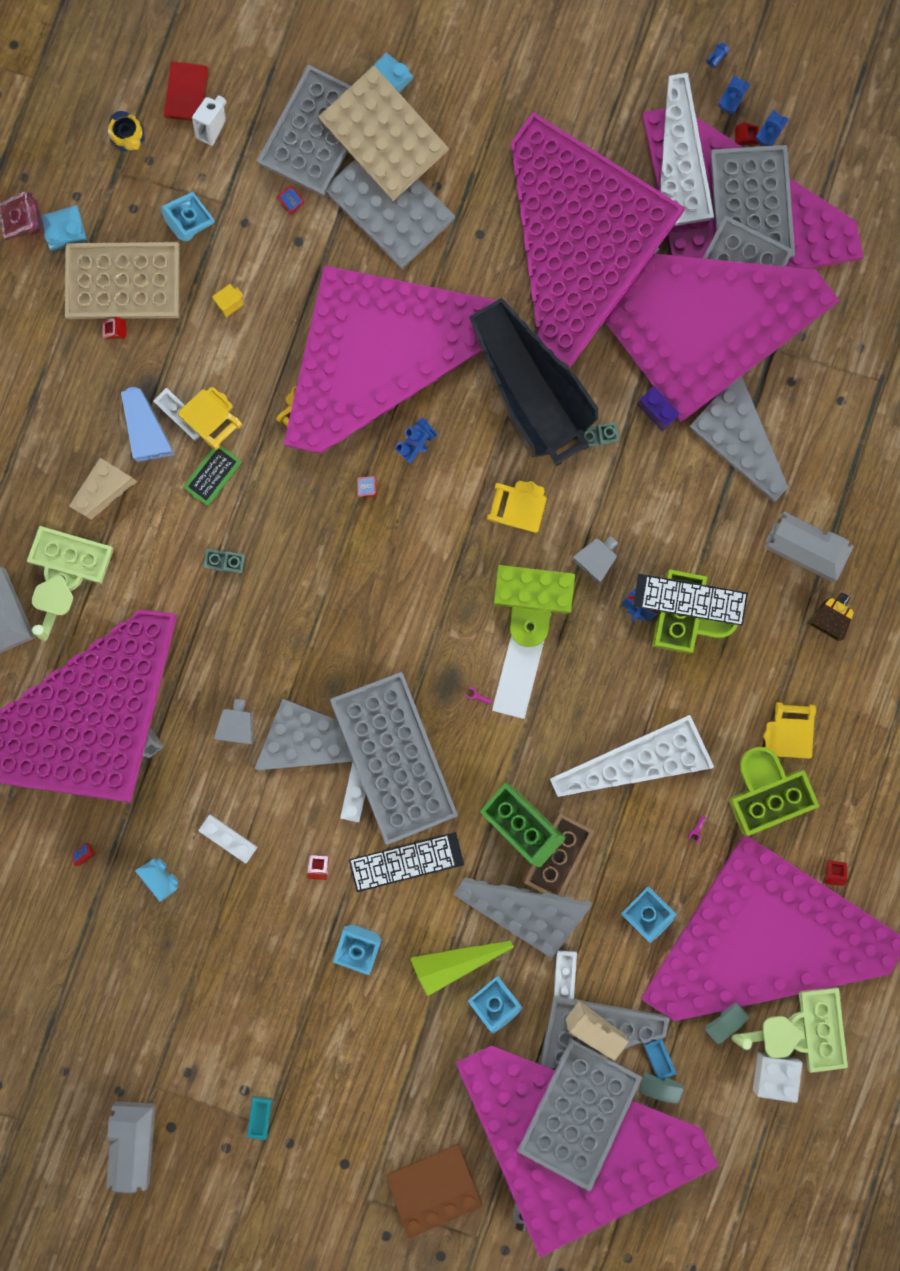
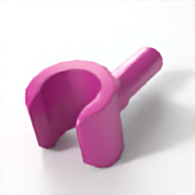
[465,687,492,705]
[688,816,706,843]

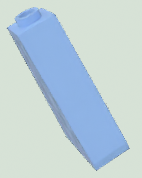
[121,387,175,462]

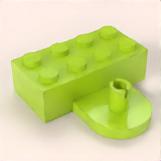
[494,565,575,647]
[652,569,738,654]
[728,747,820,836]

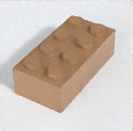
[523,812,595,897]

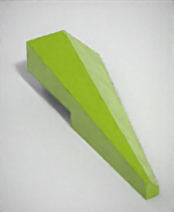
[410,940,514,996]

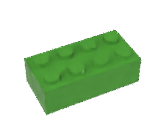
[480,783,566,867]

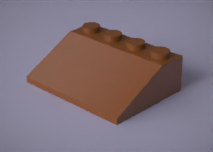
[386,1143,482,1239]

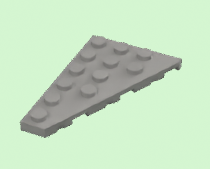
[689,377,788,502]
[540,995,669,1069]

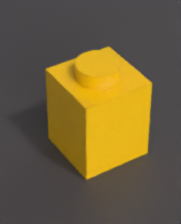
[212,284,244,317]

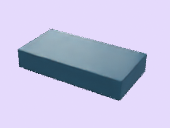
[643,1038,677,1080]

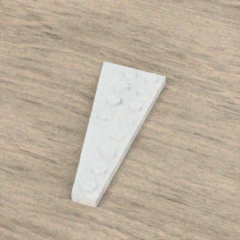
[660,73,714,226]
[550,715,714,797]

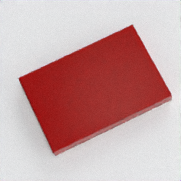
[163,61,209,121]

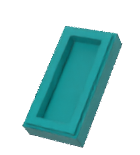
[247,1096,272,1140]

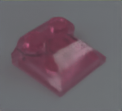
[0,191,42,240]

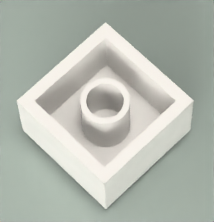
[753,1051,802,1103]

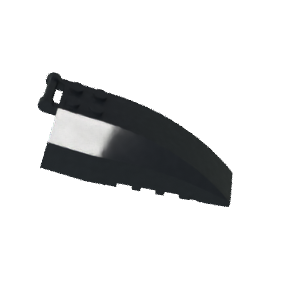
[469,298,598,467]

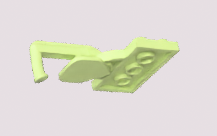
[27,526,114,641]
[732,987,848,1073]

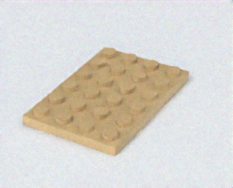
[318,66,449,201]
[65,242,180,319]

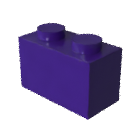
[637,386,680,432]

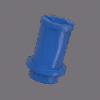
[706,42,729,68]
[414,417,438,442]

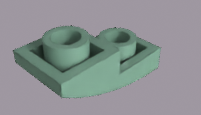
[578,423,619,448]
[203,549,245,573]
[705,1002,749,1044]
[638,1073,684,1104]

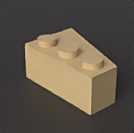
[69,458,137,519]
[565,1001,629,1061]

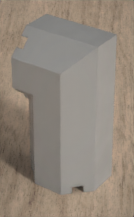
[764,512,854,582]
[0,566,35,653]
[106,1101,156,1193]

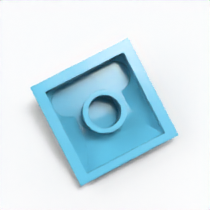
[372,53,413,92]
[161,192,215,241]
[41,205,88,251]
[135,858,179,901]
[621,887,677,943]
[333,925,382,975]
[468,976,523,1033]

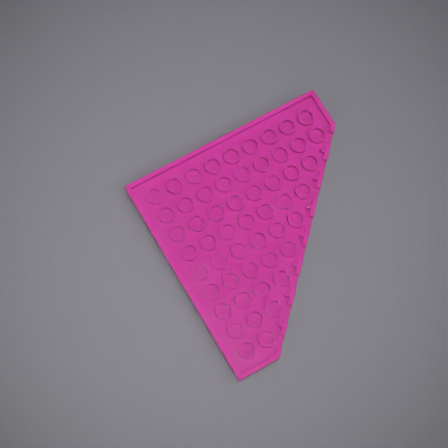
[642,108,864,269]
[511,112,685,368]
[605,254,840,422]
[283,265,508,454]
[0,610,177,803]
[641,835,900,1021]
[455,1046,719,1258]

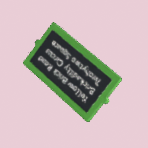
[183,446,242,506]

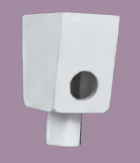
[192,96,226,146]

